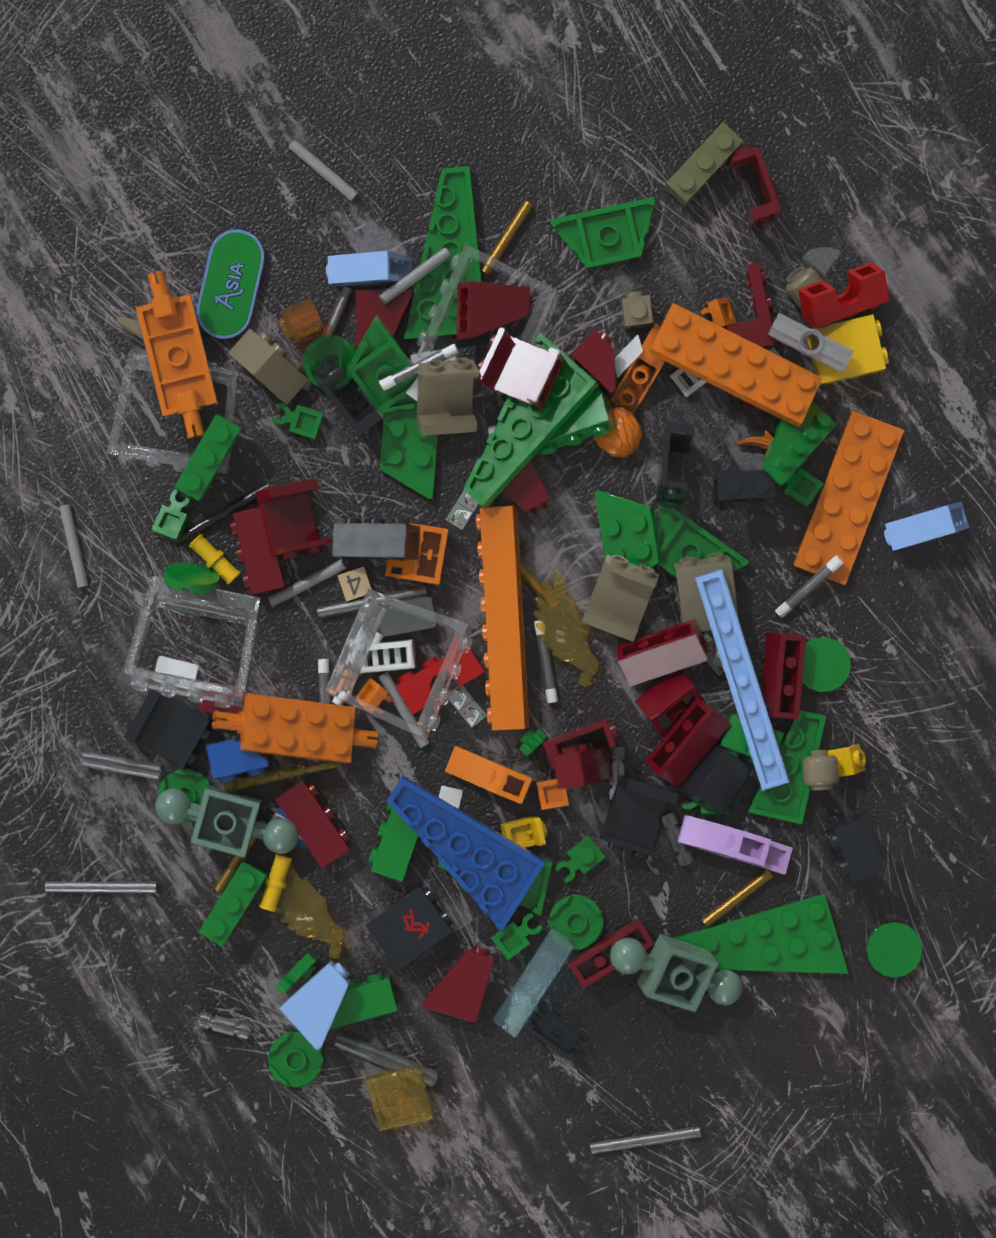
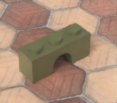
[664,122,743,207]

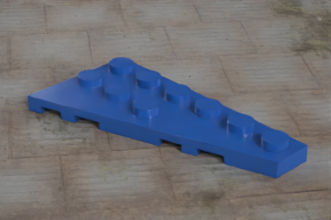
[387,776,545,932]

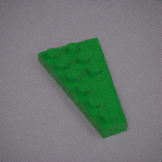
[463,332,599,509]
[674,893,849,974]

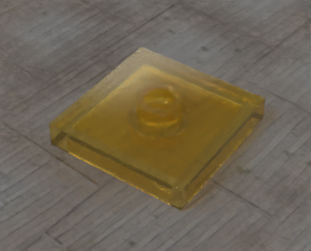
[365,1065,434,1131]

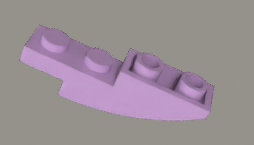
[677,815,793,874]

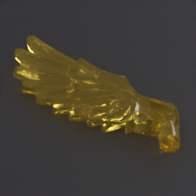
[533,571,599,688]
[224,762,342,792]
[271,853,345,958]

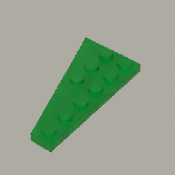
[404,166,481,341]

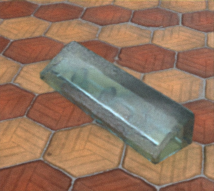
[493,928,575,1038]

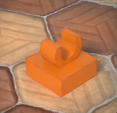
[701,298,737,328]
[354,678,392,714]
[537,779,569,810]

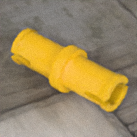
[189,534,241,585]
[259,854,292,912]

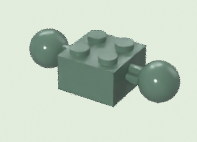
[155,786,298,857]
[610,934,743,1012]

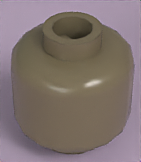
[785,266,822,308]
[802,750,840,790]

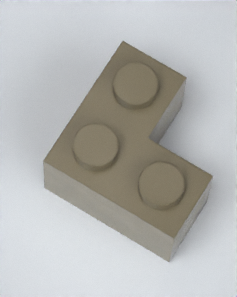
[228,329,308,405]

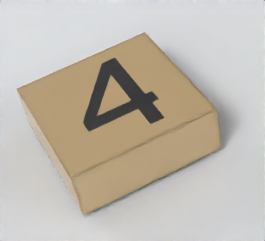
[338,567,373,602]

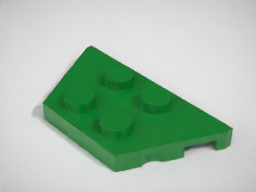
[550,197,655,269]
[347,316,418,414]
[380,406,438,500]
[594,490,662,569]
[656,503,749,579]

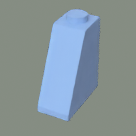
[326,251,412,287]
[884,501,969,551]
[279,960,350,1050]

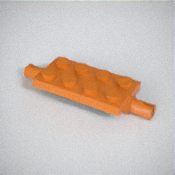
[136,271,218,439]
[212,693,378,763]

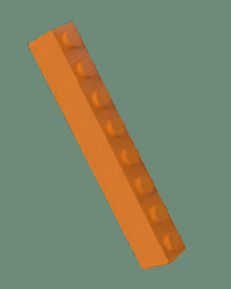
[476,506,530,730]

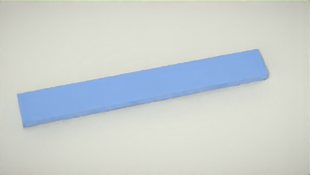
[695,569,789,791]

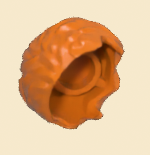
[594,407,642,458]

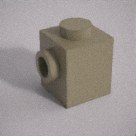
[621,291,653,330]

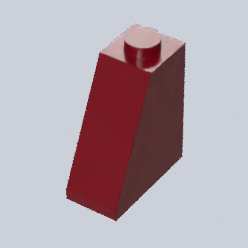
[456,281,532,340]
[356,289,412,348]
[471,460,550,515]
[422,945,495,1023]

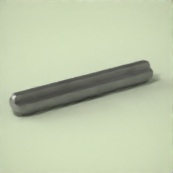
[334,1031,438,1087]

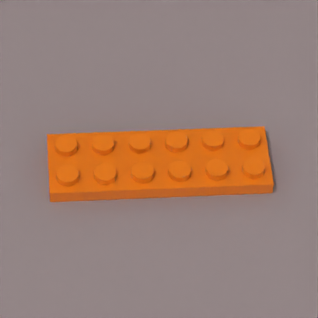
[648,303,822,428]
[793,410,904,585]

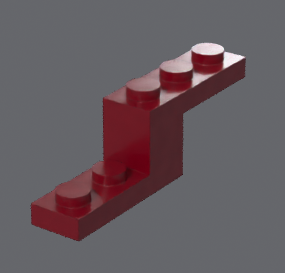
[725,262,776,410]

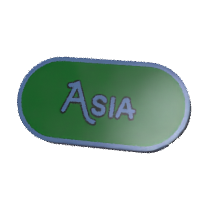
[197,230,265,340]

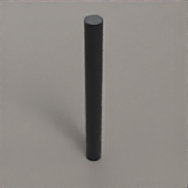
[173,482,270,547]

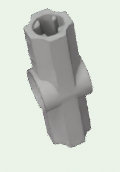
[768,313,854,373]

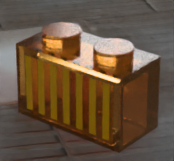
[278,298,325,343]

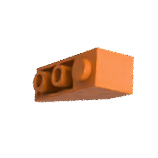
[610,324,665,415]
[445,746,532,804]

